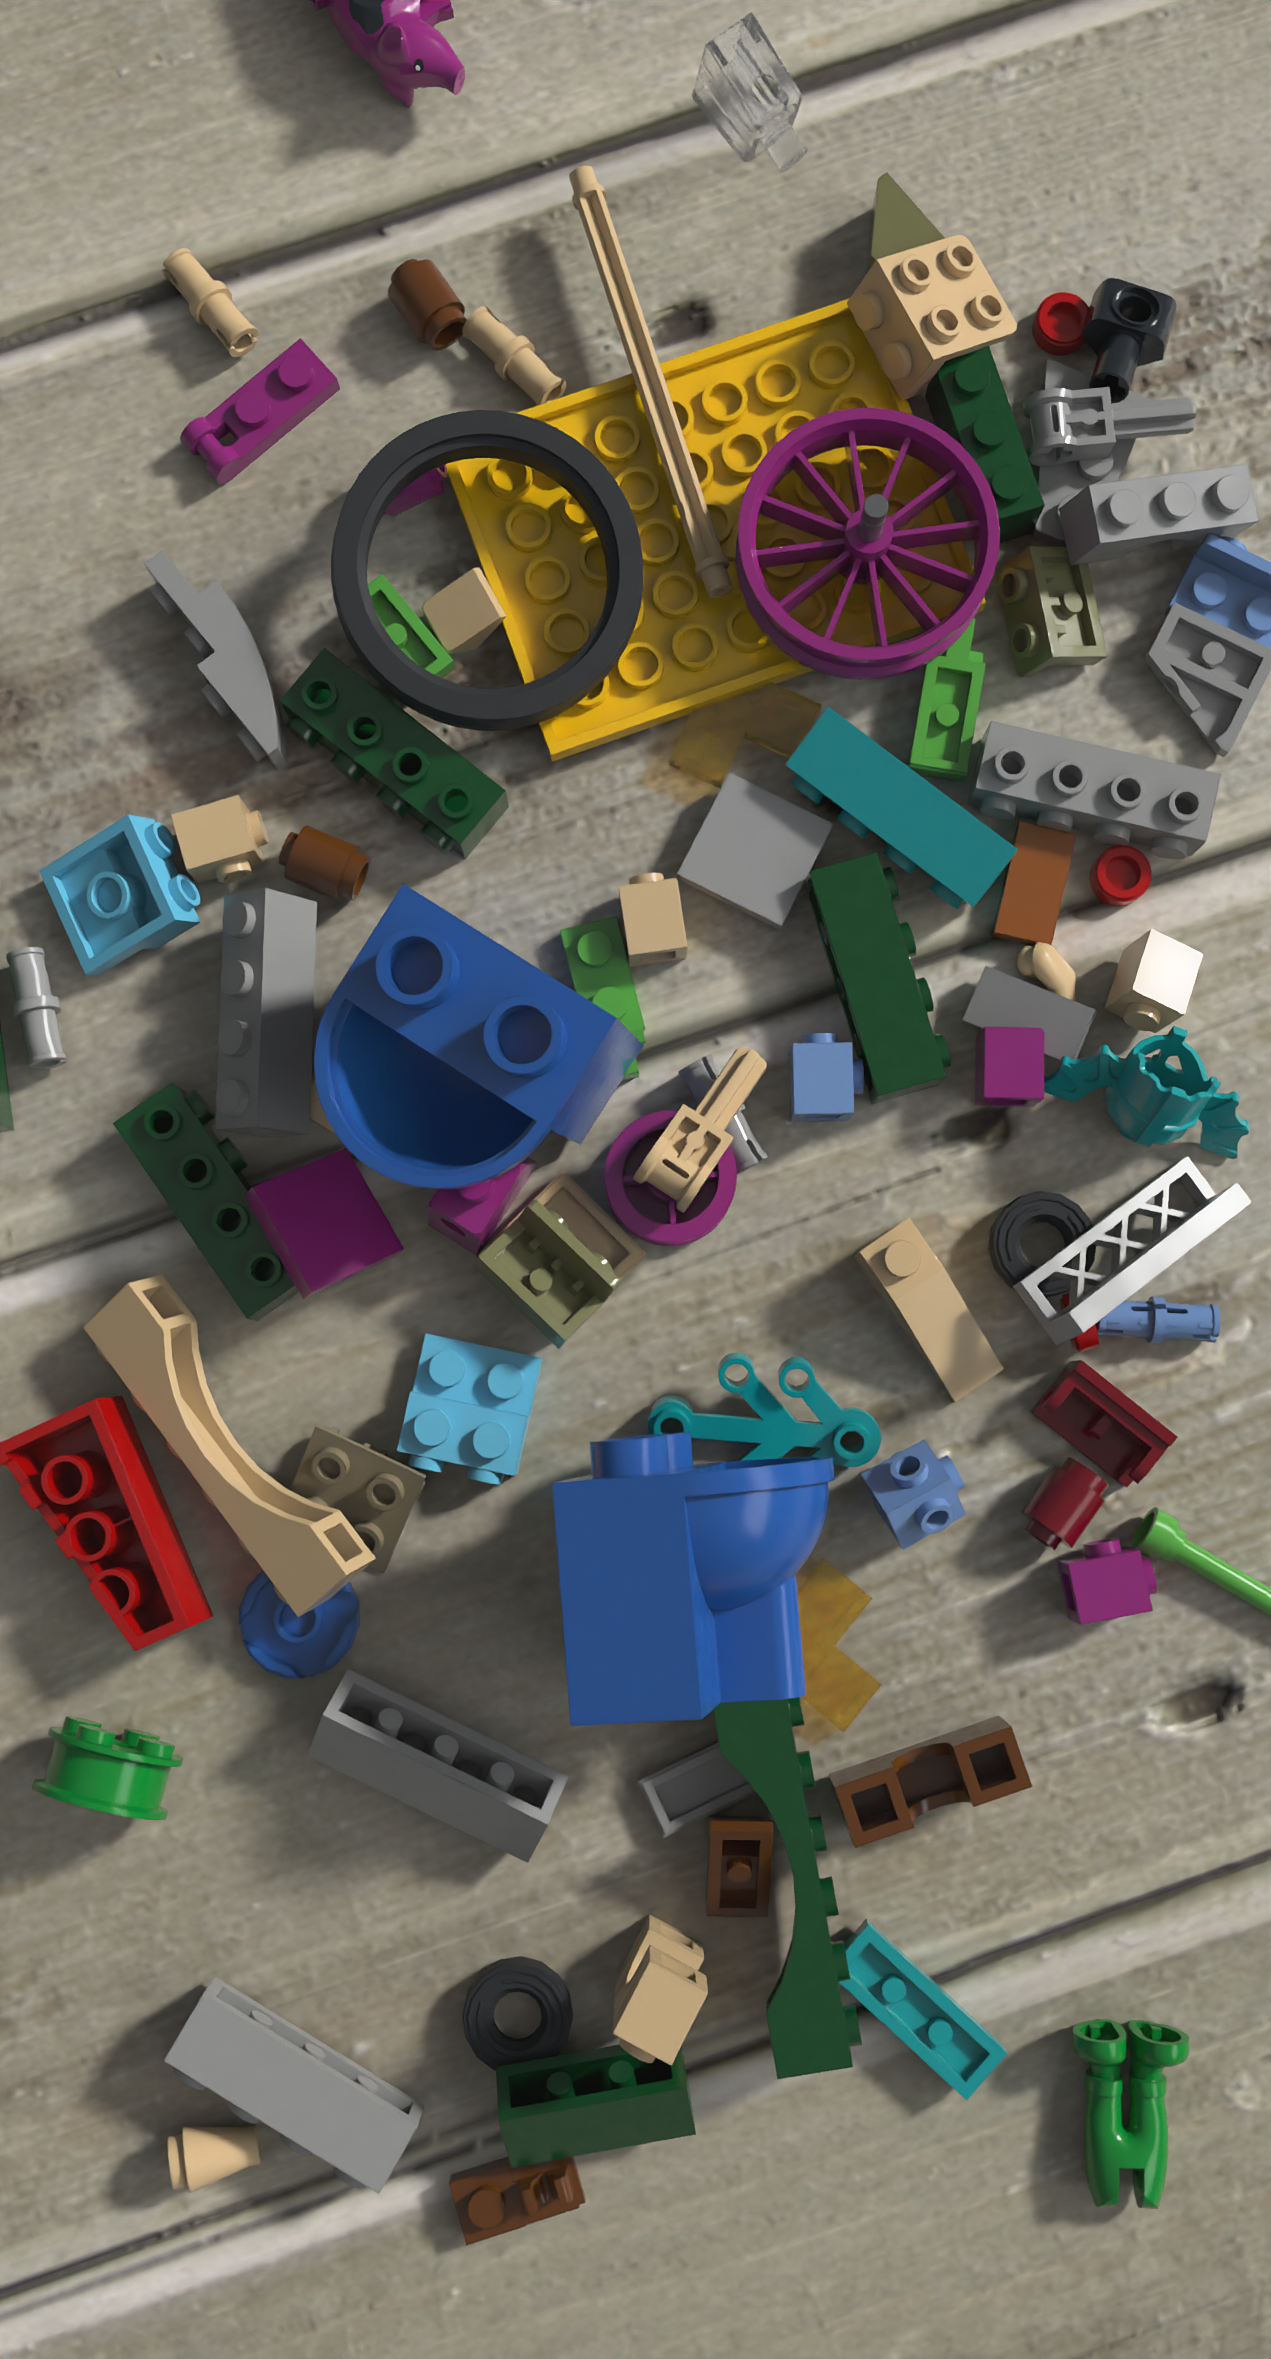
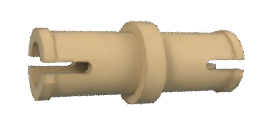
[162,248,259,358]
[462,306,567,406]

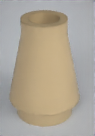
[168,2124,261,2193]

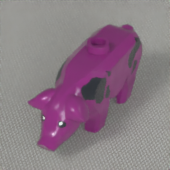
[310,0,465,108]

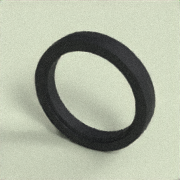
[331,410,643,731]

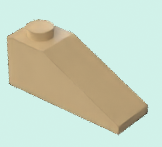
[853,1218,1003,1403]

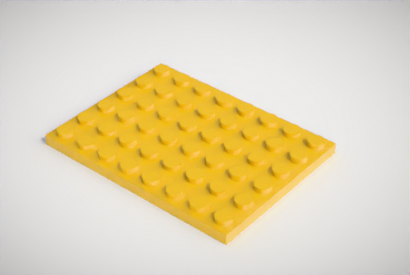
[446,298,986,762]

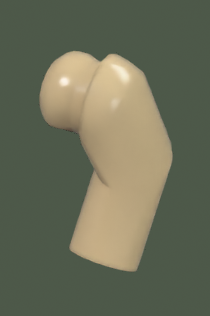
[1017,942,1076,1002]

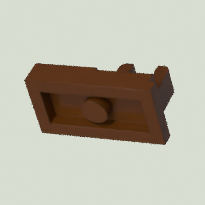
[449,2156,586,2245]

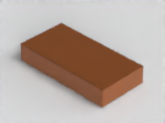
[991,821,1077,946]

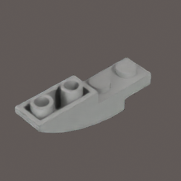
[144,550,287,771]

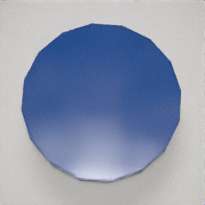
[239,1570,360,1679]

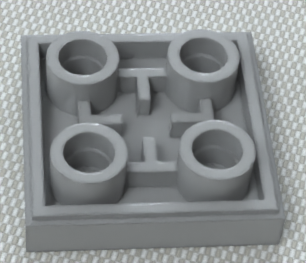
[677,772,833,930]

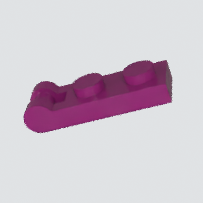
[180,338,340,484]

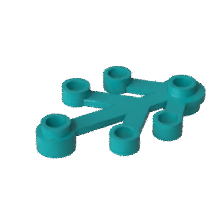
[648,1352,881,1467]

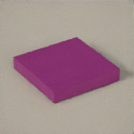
[244,1148,404,1300]

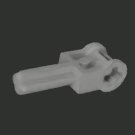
[1023,387,1196,467]

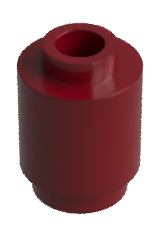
[1022,1457,1109,1551]

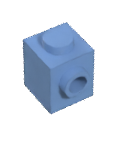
[789,1033,864,1122]

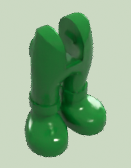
[1072,2019,1189,2209]

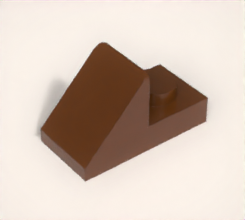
[706,1816,773,1917]

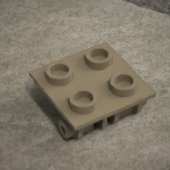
[290,1424,428,1574]

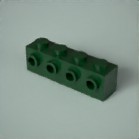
[280,648,509,859]
[113,1082,299,1321]

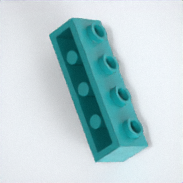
[785,707,1018,909]

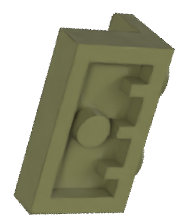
[996,546,1108,677]

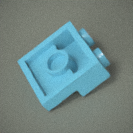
[39,814,201,976]
[397,1333,543,1485]

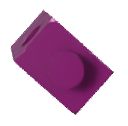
[428,1157,538,1257]

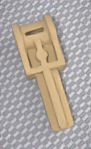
[633,1047,767,1213]

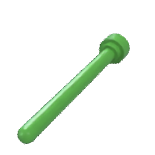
[1131,1507,1271,1616]

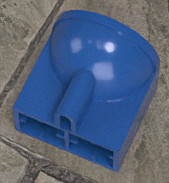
[314,884,644,1190]
[552,1432,835,1726]

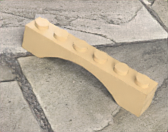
[83,1275,376,1617]

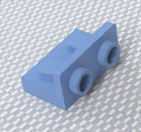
[1164,534,1271,649]

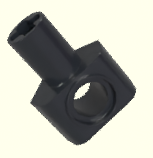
[1081,278,1177,404]

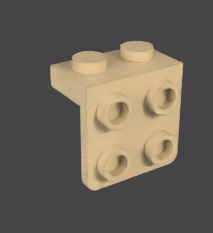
[847,235,1017,401]

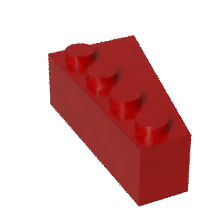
[0,1396,213,1651]

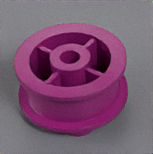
[604,1110,737,1246]

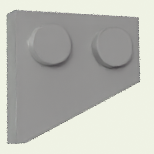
[1144,602,1271,757]

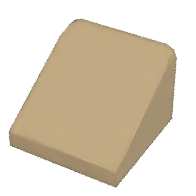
[422,567,506,654]

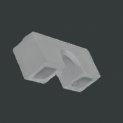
[1059,464,1259,566]

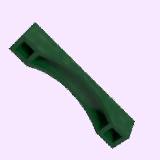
[713,1697,862,2079]

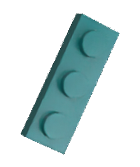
[839,1919,1007,2100]

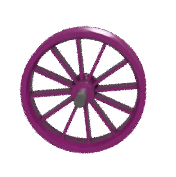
[735,407,1000,680]

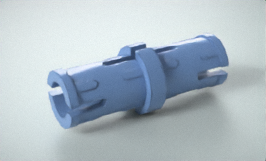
[1095,1296,1220,1344]

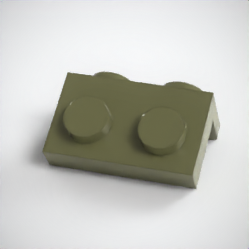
[472,1200,621,1349]

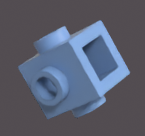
[861,1440,966,1550]

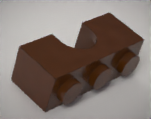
[828,1716,1032,1848]

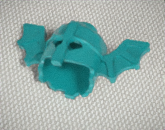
[1044,1026,1249,1159]

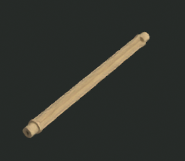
[569,165,732,598]

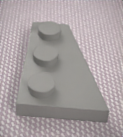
[1032,358,1152,547]

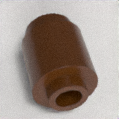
[388,259,467,351]
[279,825,371,901]

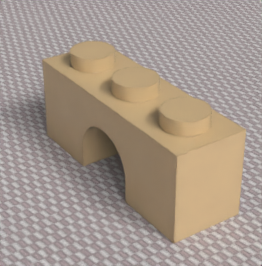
[613,1914,708,2066]

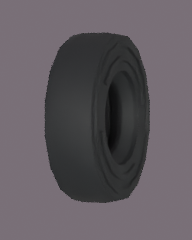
[988,1191,1096,1298]
[462,1956,573,2071]

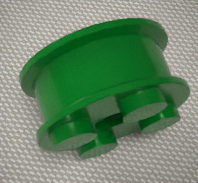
[32,1716,183,1820]

